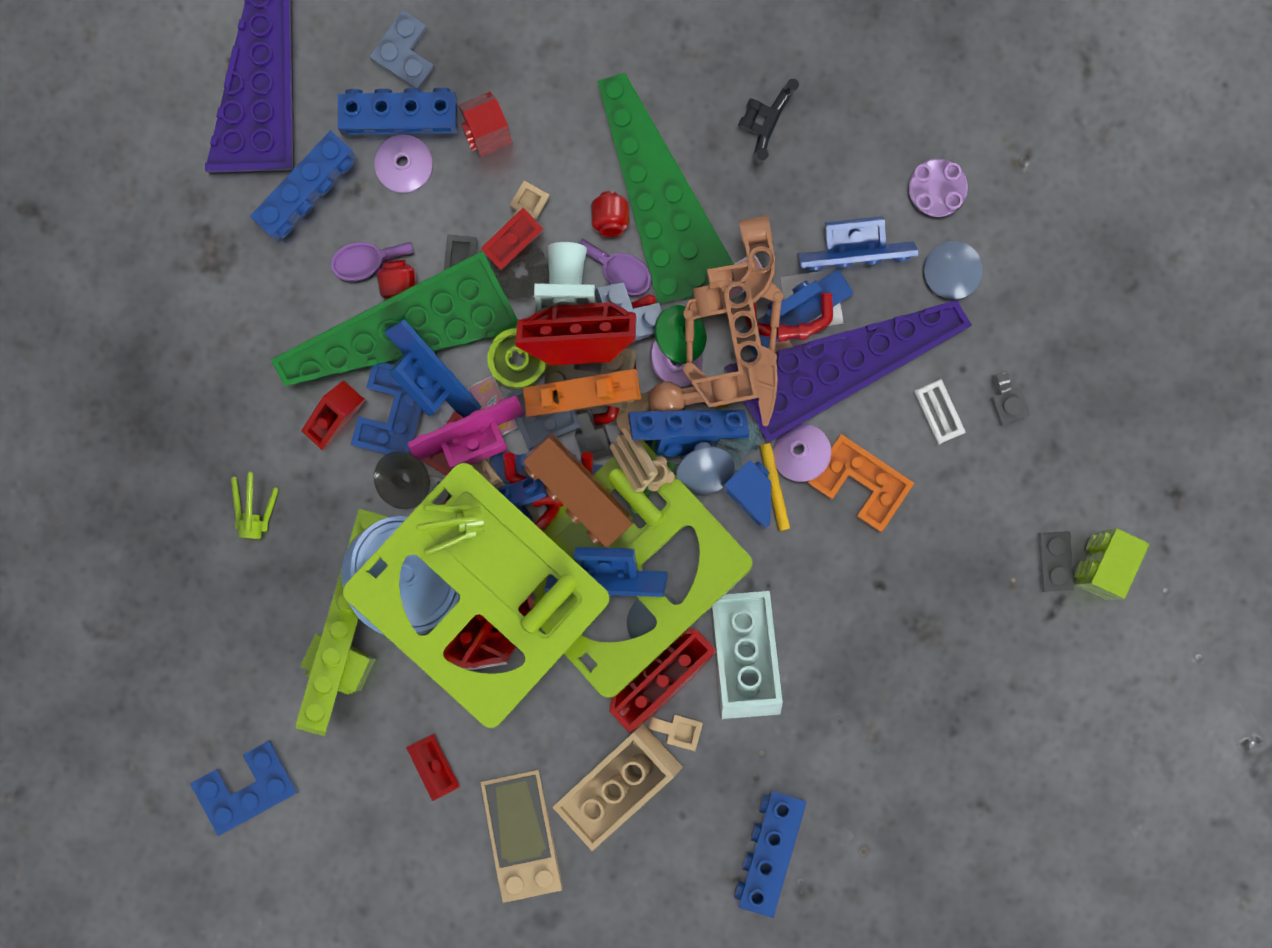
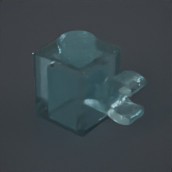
[717,421,763,473]

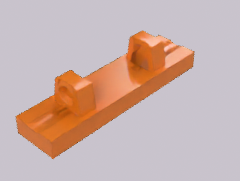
[523,369,641,417]

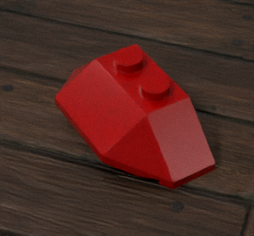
[515,302,637,365]
[443,594,534,670]
[609,629,717,734]

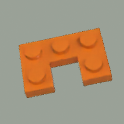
[808,434,915,533]

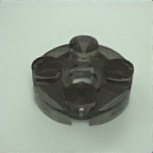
[491,243,549,300]

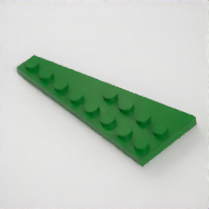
[597,73,734,306]
[271,251,518,386]

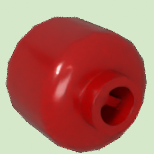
[590,191,630,237]
[377,260,417,299]

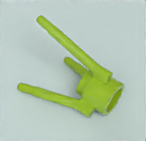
[231,471,278,539]
[416,504,484,555]

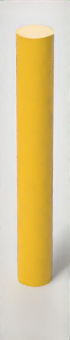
[759,443,790,531]

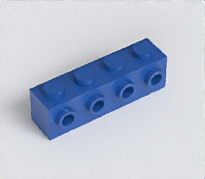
[338,88,458,135]
[250,130,356,242]
[734,790,807,918]

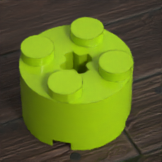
[487,328,547,391]

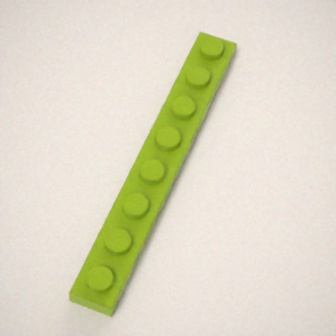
[295,509,388,736]

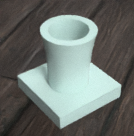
[534,242,595,312]

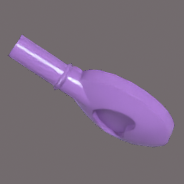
[579,239,652,295]
[331,241,414,281]

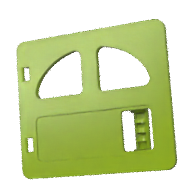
[533,440,753,698]
[343,463,610,728]

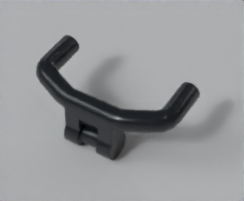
[738,79,799,163]

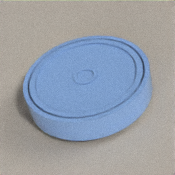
[341,516,460,635]

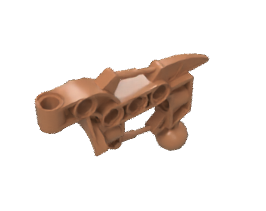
[648,215,784,427]

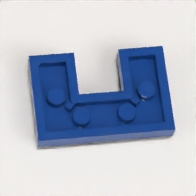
[350,362,422,461]
[190,740,298,836]

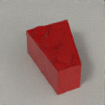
[458,91,513,157]

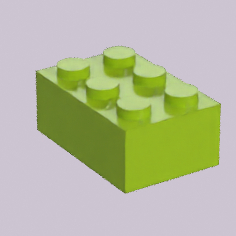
[1074,528,1150,600]

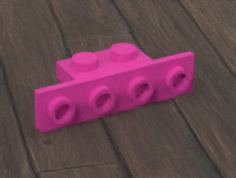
[407,396,525,470]

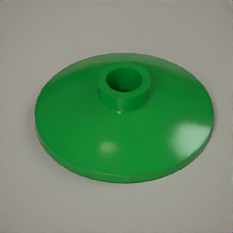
[655,305,707,363]

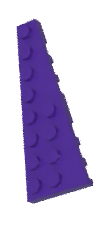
[205,0,293,172]
[724,300,972,443]

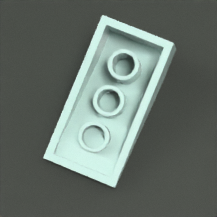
[711,591,783,719]

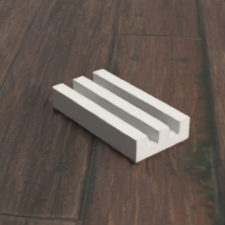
[914,379,966,445]

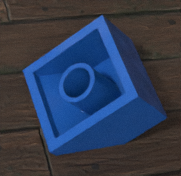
[722,460,771,530]

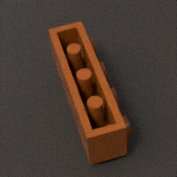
[523,432,634,548]

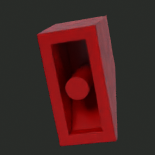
[301,380,365,450]

